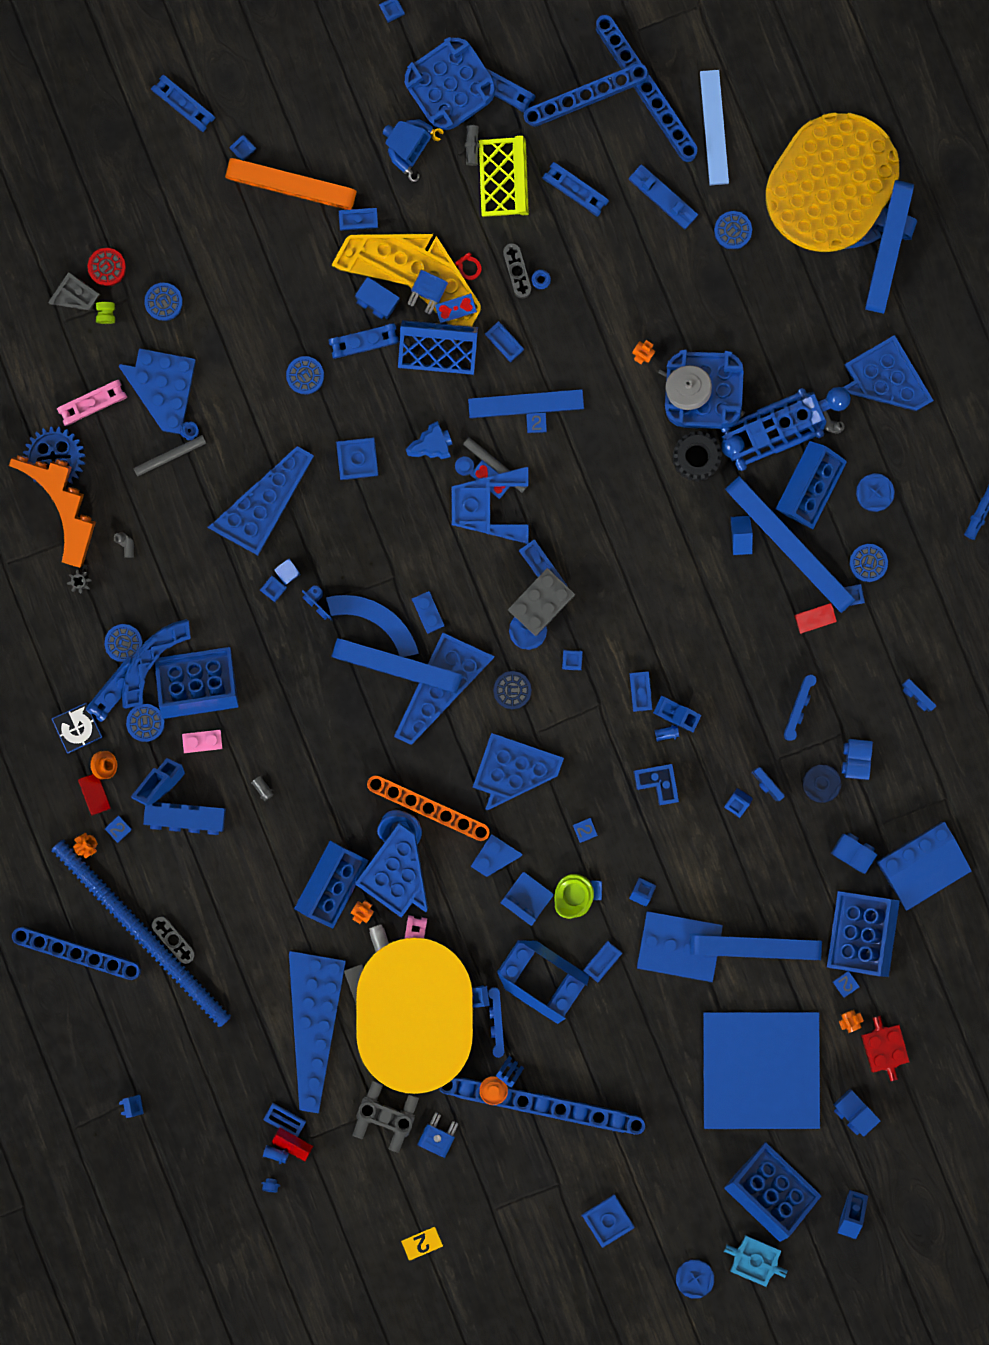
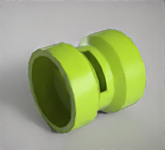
[96,302,115,324]

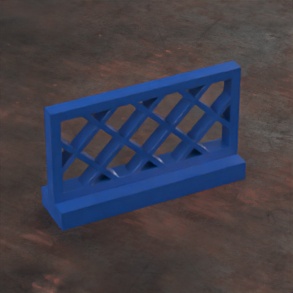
[398,320,478,375]

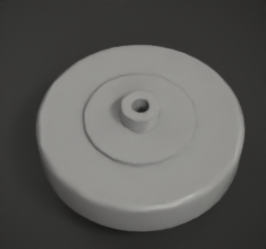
[666,365,712,410]

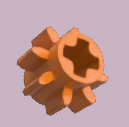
[632,340,656,365]
[73,833,98,858]
[351,900,374,924]
[839,1010,864,1033]

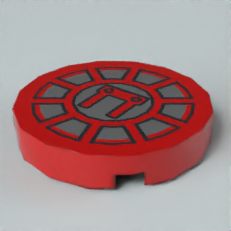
[87,248,126,286]

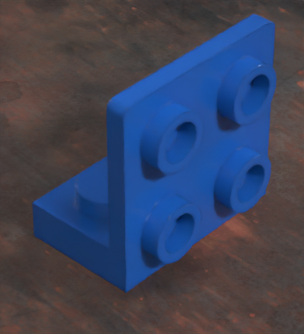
[500,872,553,926]

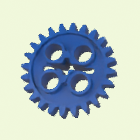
[23,427,86,486]

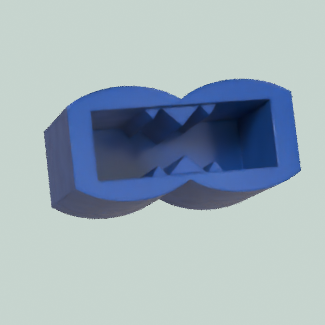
[841,739,873,780]
[831,833,877,874]

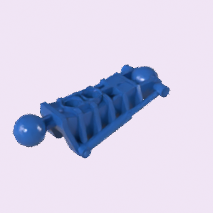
[720,387,851,471]

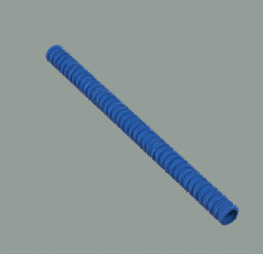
[51,840,231,1027]

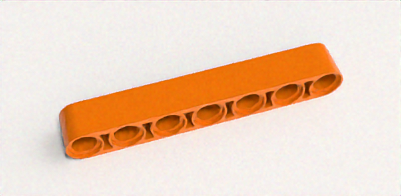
[225,158,357,210]
[367,776,490,841]

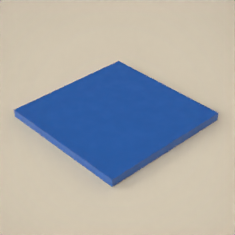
[703,1012,820,1129]

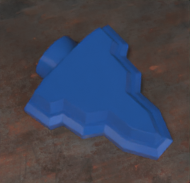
[406,421,452,459]

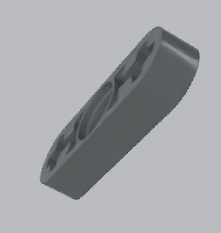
[503,244,531,299]
[152,917,195,964]

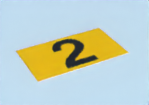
[401,1227,443,1261]

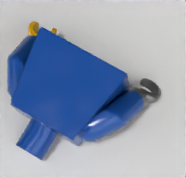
[383,119,444,182]

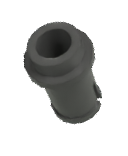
[251,776,274,801]

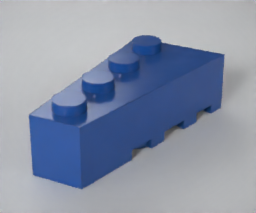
[143,802,226,835]

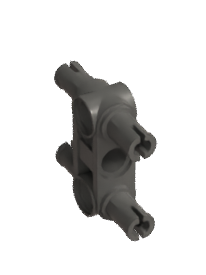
[352,1081,419,1153]

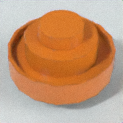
[91,751,117,779]
[480,1076,508,1105]

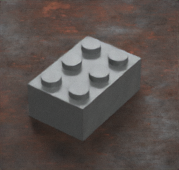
[508,568,575,637]

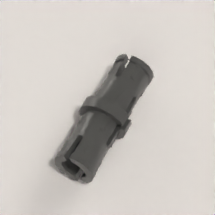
[465,125,480,166]

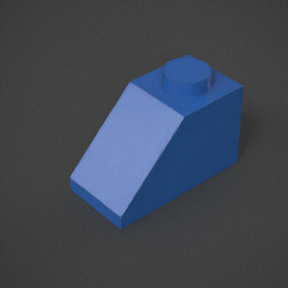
[838,1190,868,1239]

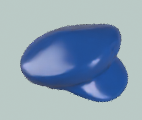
[377,810,422,844]

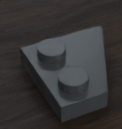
[48,272,101,310]

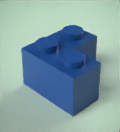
[633,764,679,805]
[833,1089,880,1137]

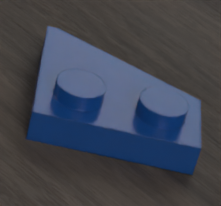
[471,834,522,877]

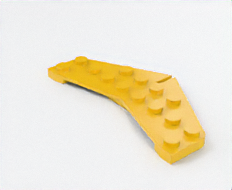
[332,234,481,327]

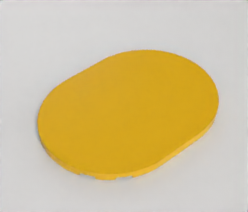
[765,112,899,252]
[357,938,473,1094]

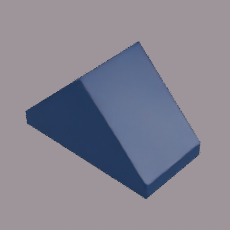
[730,516,753,555]

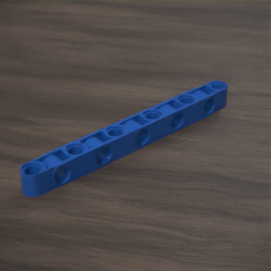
[439,1077,645,1134]

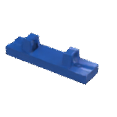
[628,164,698,230]

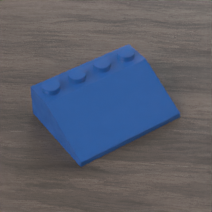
[155,647,239,719]
[876,822,972,911]
[827,891,900,977]
[724,1143,821,1242]

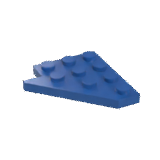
[119,349,196,435]

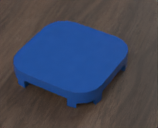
[404,37,496,130]
[665,350,744,429]

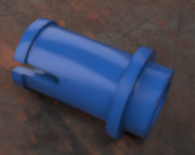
[655,725,680,742]
[263,1145,289,1164]

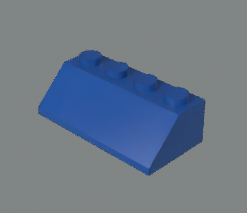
[776,441,847,529]
[294,841,369,928]

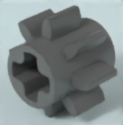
[67,570,92,594]

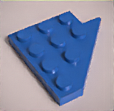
[843,335,934,411]
[473,733,564,810]
[355,822,428,918]

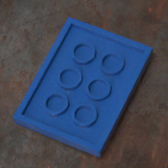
[637,911,723,982]

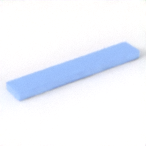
[700,70,729,185]

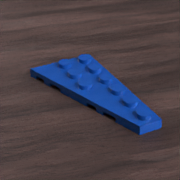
[207,446,314,556]
[394,633,494,745]

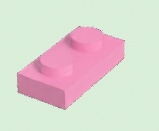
[182,730,223,753]

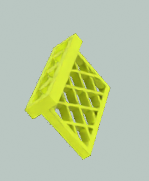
[479,136,529,217]

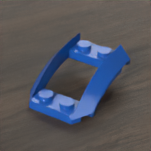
[497,940,589,1024]

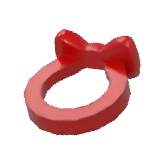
[454,252,481,280]

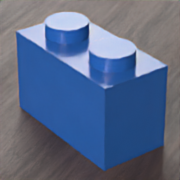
[355,277,400,320]

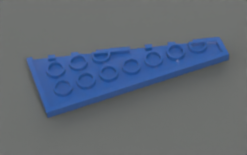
[289,951,346,1113]

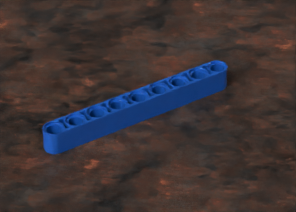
[596,15,697,162]
[725,476,855,613]

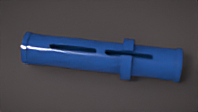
[964,485,989,540]

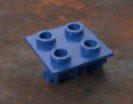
[302,586,332,620]

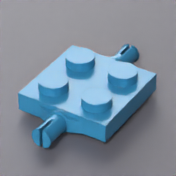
[724,1235,788,1287]

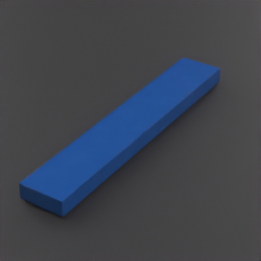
[468,390,584,418]

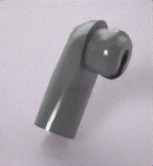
[823,411,844,434]
[114,532,134,558]

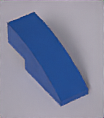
[131,758,185,806]

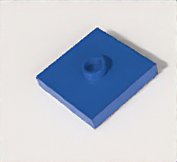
[751,767,785,801]

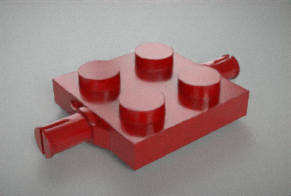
[861,1016,909,1081]

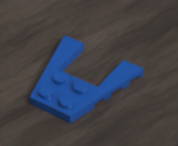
[452,467,528,544]

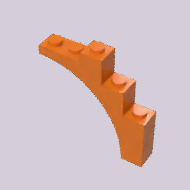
[9,455,96,568]

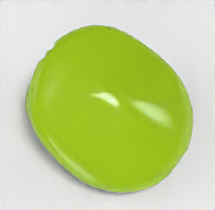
[554,874,594,919]

